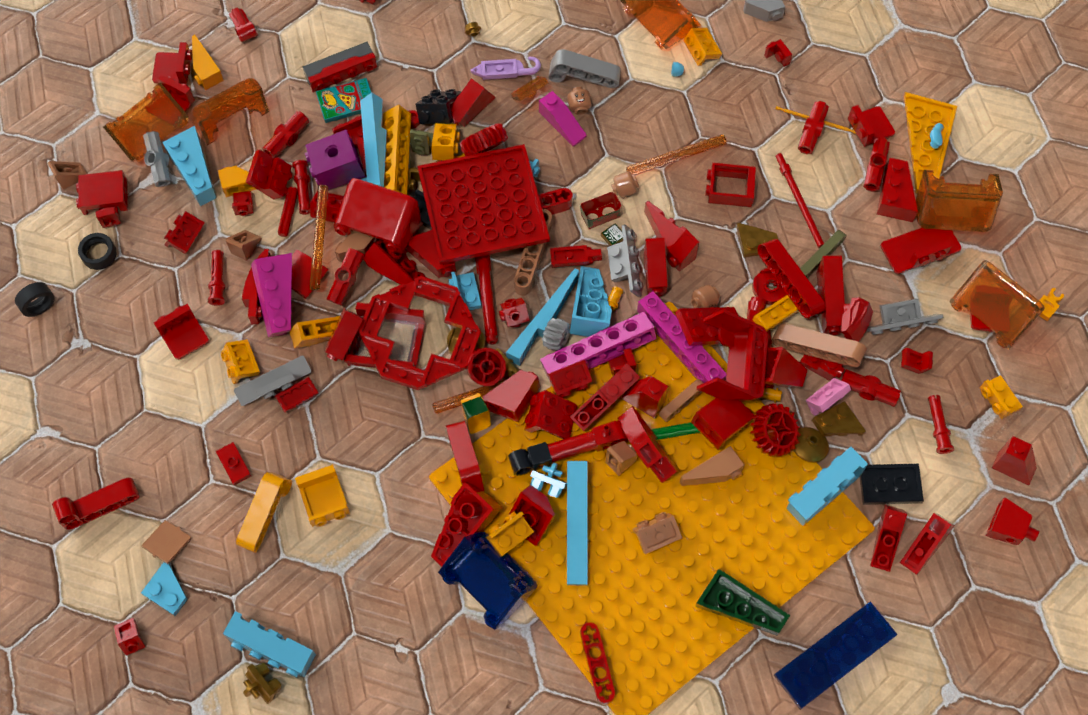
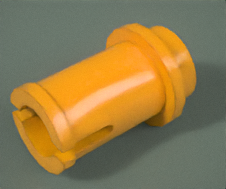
[608,286,623,311]
[760,387,782,403]

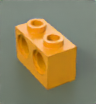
[432,123,460,160]

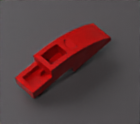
[242,249,271,324]
[570,364,640,431]
[618,406,679,483]

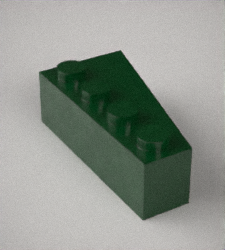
[696,569,790,636]

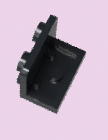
[415,89,461,124]

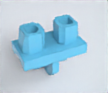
[530,462,567,498]

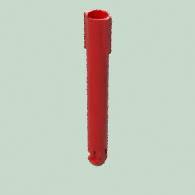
[475,254,498,345]

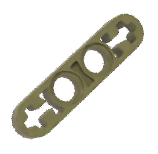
[800,230,847,279]

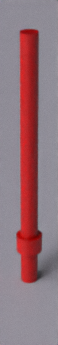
[775,153,824,248]

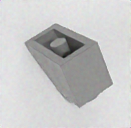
[743,0,785,22]

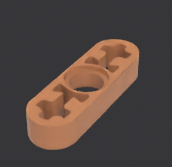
[659,379,703,422]

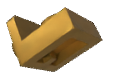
[407,167,421,195]

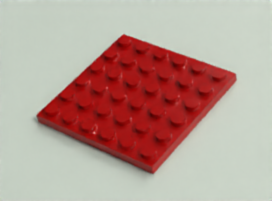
[417,144,550,265]

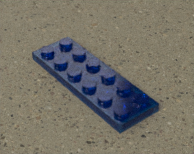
[773,601,898,710]

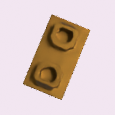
[243,662,281,704]

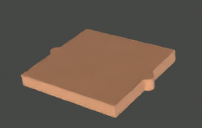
[141,520,191,564]

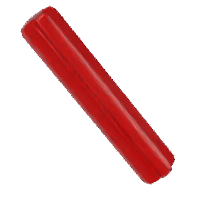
[278,187,298,237]

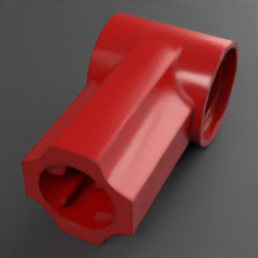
[229,7,258,42]

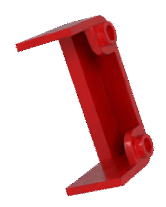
[696,309,768,400]

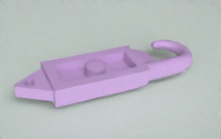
[471,57,541,80]

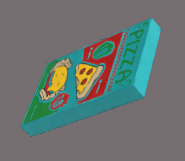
[316,78,371,123]

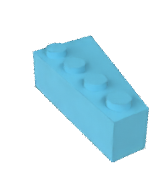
[162,126,217,206]
[786,447,868,526]
[223,611,316,678]

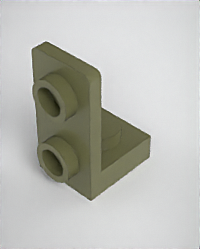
[410,130,433,155]

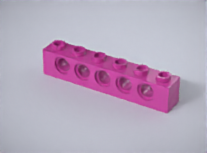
[637,291,727,383]
[540,312,656,383]

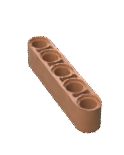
[514,209,552,296]
[772,323,867,367]

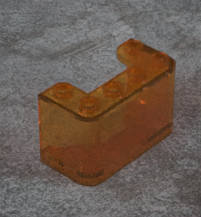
[916,170,1003,232]

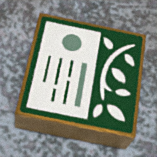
[601,223,623,246]

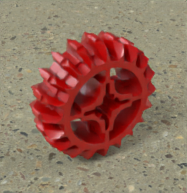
[460,123,508,156]
[750,403,801,457]

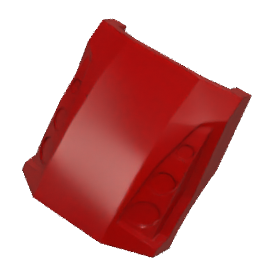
[841,297,873,342]

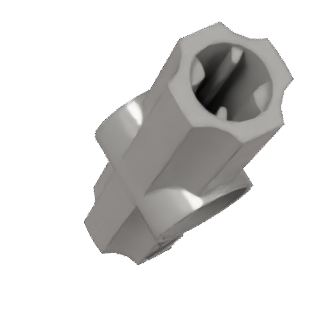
[143,131,170,187]

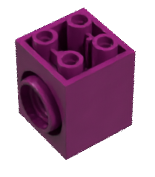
[305,130,366,192]

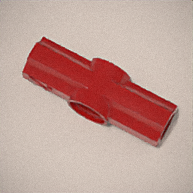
[798,101,829,154]
[262,111,309,158]
[863,138,890,192]
[327,248,365,306]
[841,369,901,407]

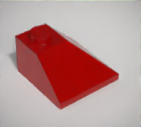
[504,485,555,546]

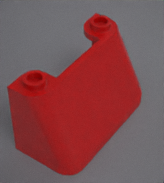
[334,178,421,254]

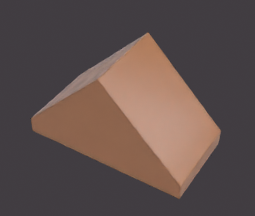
[48,161,87,190]
[226,230,261,261]

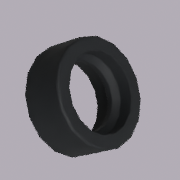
[78,233,117,270]
[15,282,55,317]

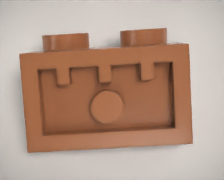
[632,512,682,554]

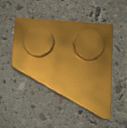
[736,223,778,258]
[812,401,866,436]

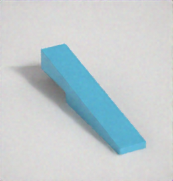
[360,92,387,187]
[506,268,579,366]
[567,461,588,585]

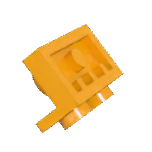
[683,28,722,66]
[221,339,260,384]
[980,375,1023,420]
[486,511,534,557]

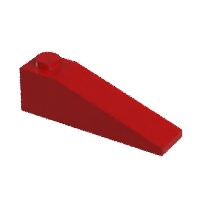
[431,482,502,570]

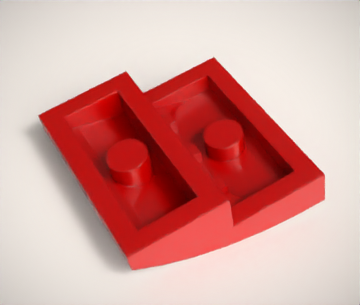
[291,250,329,299]

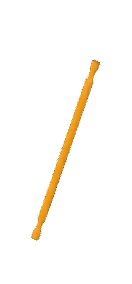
[775,106,856,134]

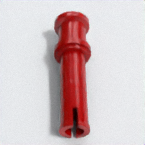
[292,160,310,215]
[208,250,225,306]
[928,395,954,454]

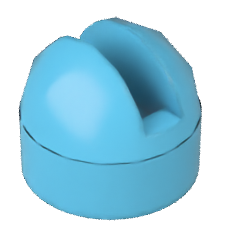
[671,62,684,77]

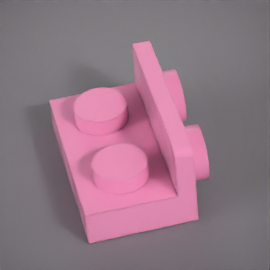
[806,378,851,415]

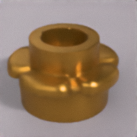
[465,22,481,37]

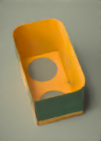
[461,393,491,434]

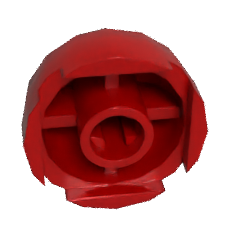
[467,348,506,386]

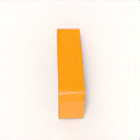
[236,472,292,553]

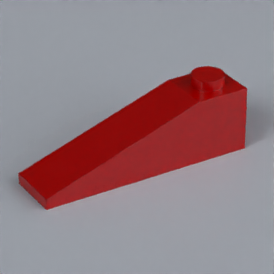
[644,201,699,272]
[363,239,425,285]

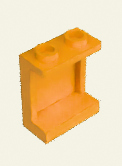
[295,464,350,527]

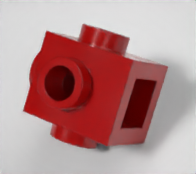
[499,298,530,327]

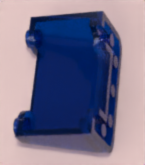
[438,532,537,630]

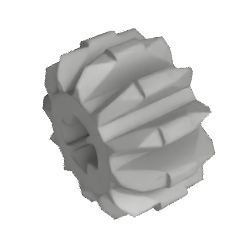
[542,318,570,351]

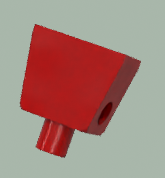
[985,497,1040,545]

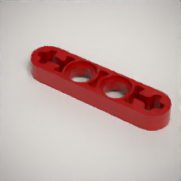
[580,622,615,705]

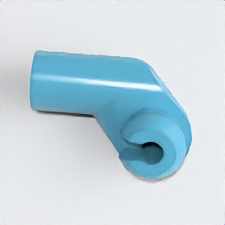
[930,123,944,149]

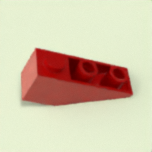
[870,505,907,572]

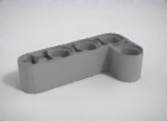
[548,49,621,88]

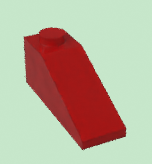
[900,513,955,575]

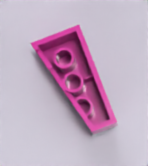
[251,253,292,337]

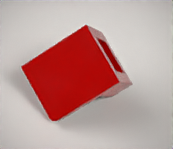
[608,348,636,376]

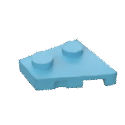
[141,562,188,616]

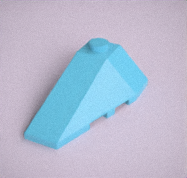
[569,266,612,337]

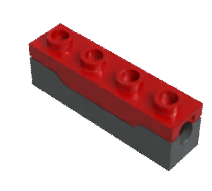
[302,42,377,92]

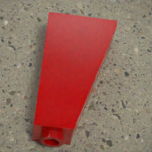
[816,255,845,335]

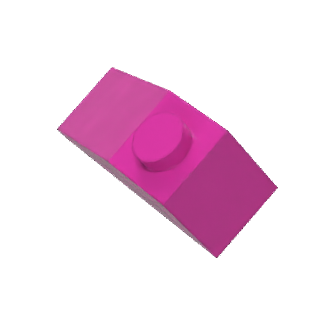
[539,91,587,147]

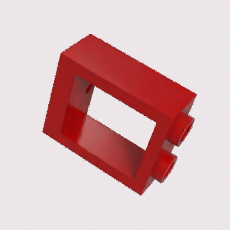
[705,162,756,207]

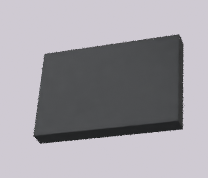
[859,463,924,505]

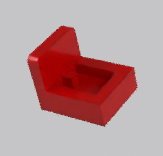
[901,348,933,374]

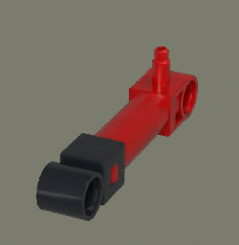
[508,421,627,475]

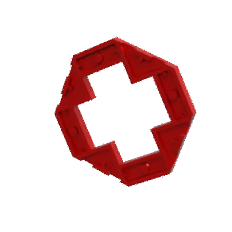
[358,276,481,390]

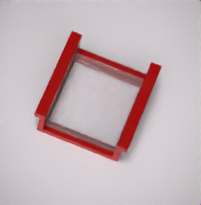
[344,302,426,368]

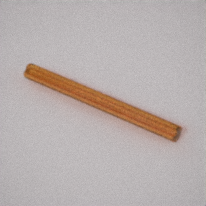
[626,134,727,175]
[310,185,328,291]

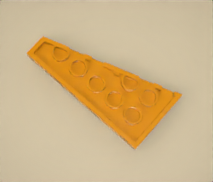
[904,92,957,198]

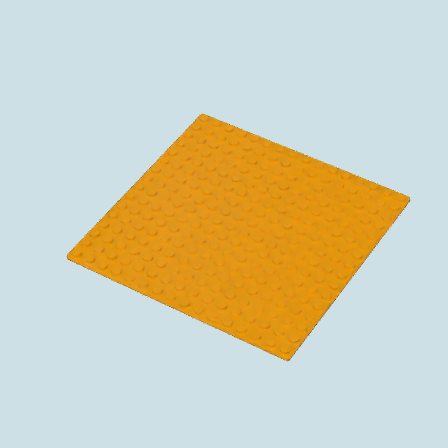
[429,302,875,715]

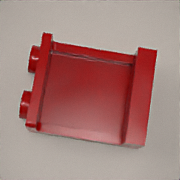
[76,170,128,215]
[691,398,754,450]

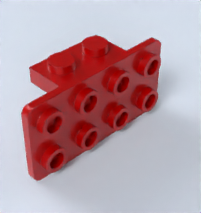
[880,220,962,274]

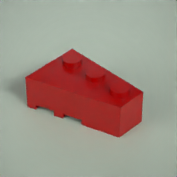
[876,158,918,222]

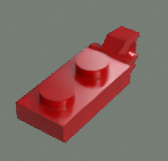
[550,245,602,268]

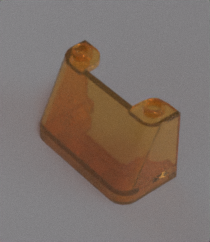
[620,0,701,50]
[192,78,269,146]
[103,82,189,163]
[949,260,1045,350]

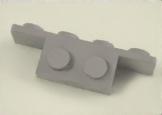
[607,225,642,297]
[866,299,944,335]
[234,355,311,406]

